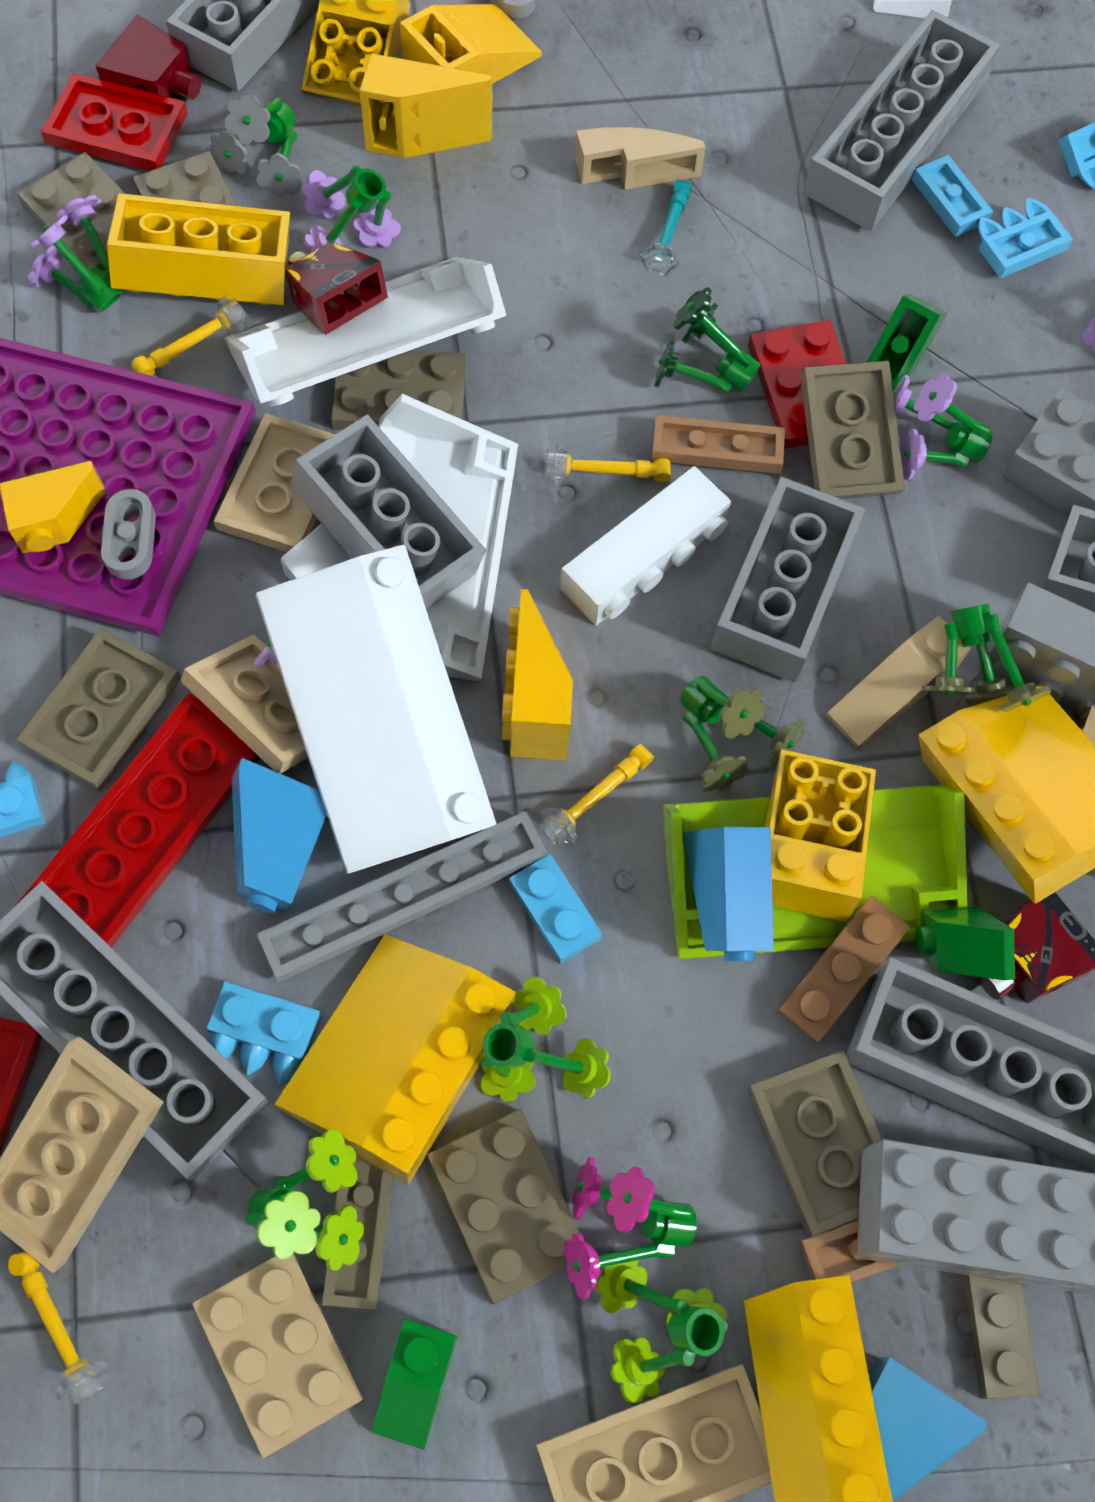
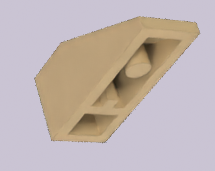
[826,615,971,749]

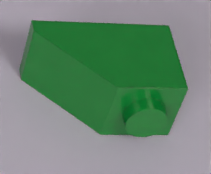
[867,294,948,391]
[915,907,1015,981]
[372,1319,458,1450]

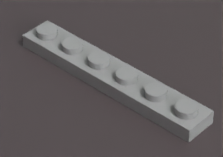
[256,811,547,983]

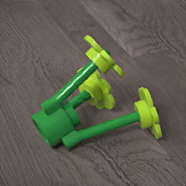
[481,977,611,1103]
[245,1129,364,1271]
[595,1260,728,1403]

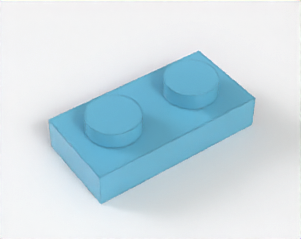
[911,155,993,237]
[509,854,603,964]

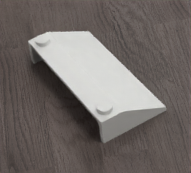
[224,257,507,406]
[378,394,518,681]
[255,544,497,874]

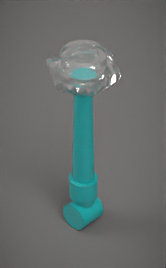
[639,180,693,276]

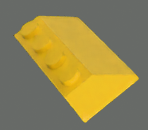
[107,193,290,305]
[744,1275,893,1502]

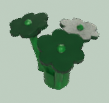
[654,287,760,394]

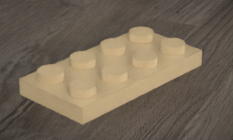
[0,1037,163,1273]
[536,1364,772,1502]

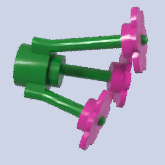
[564,1157,697,1299]

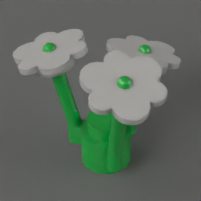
[210,93,302,196]

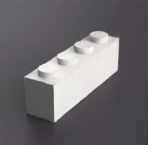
[560,466,731,626]

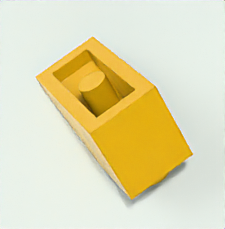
[0,461,105,554]

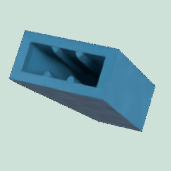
[231,758,327,914]
[683,827,774,961]
[869,1357,988,1501]

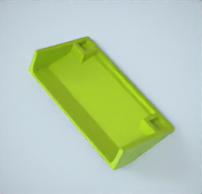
[663,784,968,959]

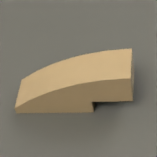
[574,127,706,190]

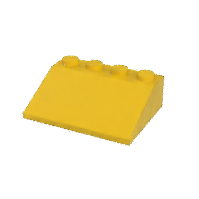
[918,685,1095,904]
[275,934,516,1186]

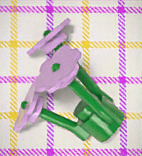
[301,166,401,253]
[28,195,124,313]
[893,373,993,480]

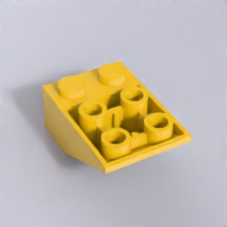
[301,0,410,104]
[400,4,542,84]
[359,53,492,158]
[502,589,573,761]
[764,749,876,923]

